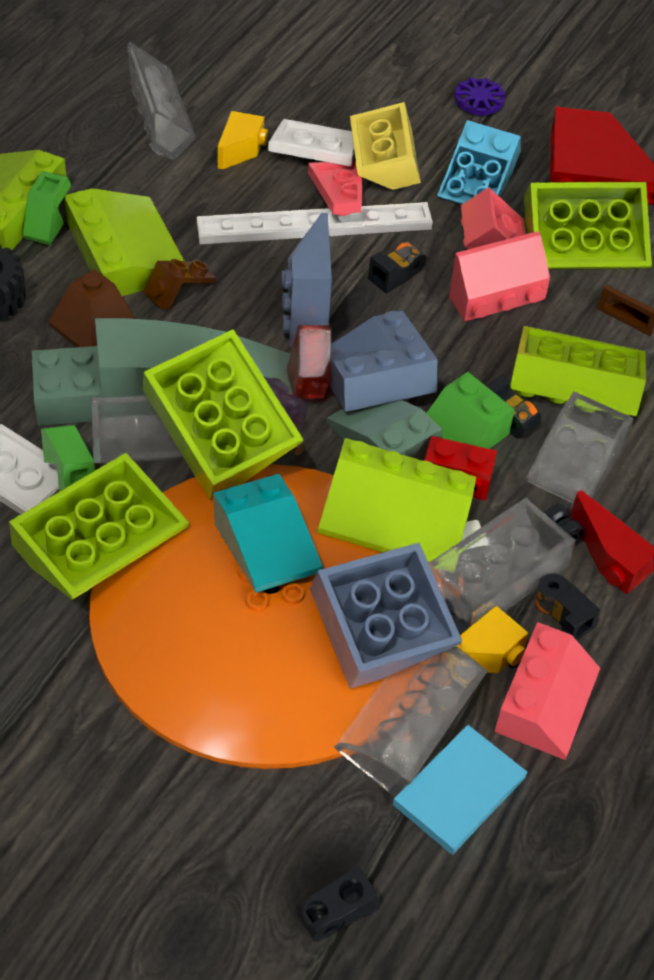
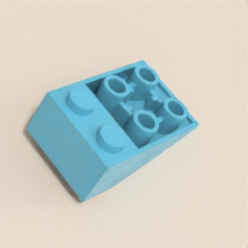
[437,120,521,205]

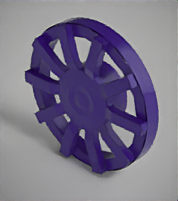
[454,77,505,115]

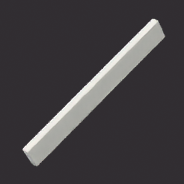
[197,202,433,244]

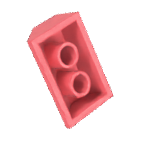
[449,231,550,322]
[494,622,600,760]

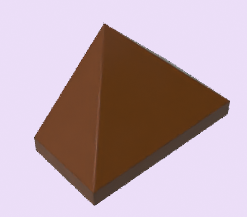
[598,285,654,337]

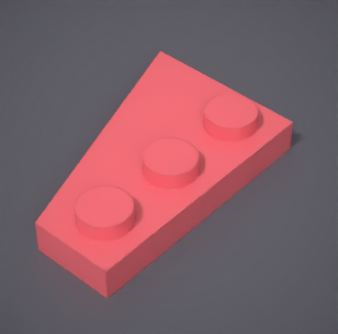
[308,160,362,216]

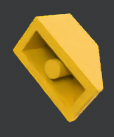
[218,111,268,169]
[442,606,529,673]

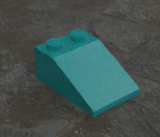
[213,474,323,593]

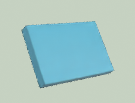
[393,725,527,855]

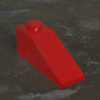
[571,490,654,594]

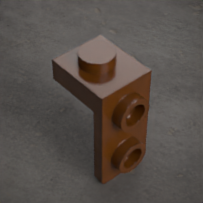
[143,259,217,309]

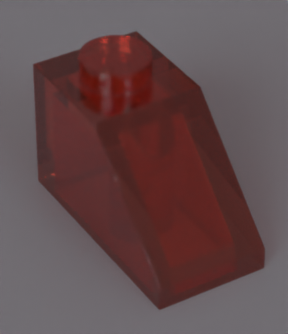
[286,325,331,399]

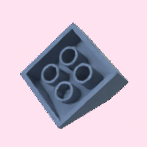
[281,213,332,347]
[314,311,438,412]
[310,543,462,689]

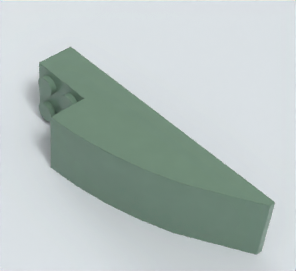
[32,318,299,426]

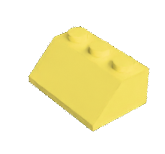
[350,102,421,190]

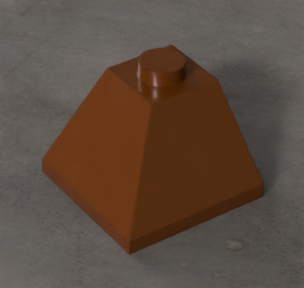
[49,269,135,347]

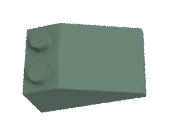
[326,400,442,461]

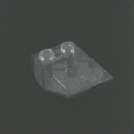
[525,391,634,503]

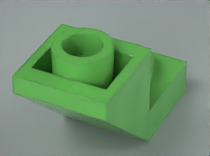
[23,171,71,245]
[41,425,95,492]

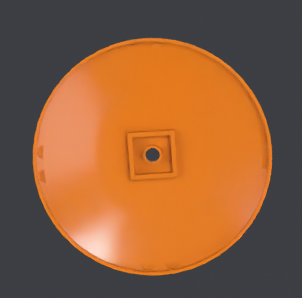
[89,464,447,769]

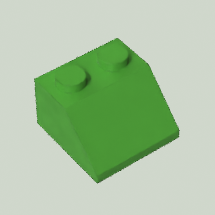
[426,372,515,449]

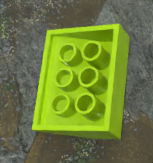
[0,150,66,250]
[524,182,652,269]
[64,188,184,296]
[510,326,646,417]
[142,329,303,500]
[317,438,476,573]
[9,453,189,600]

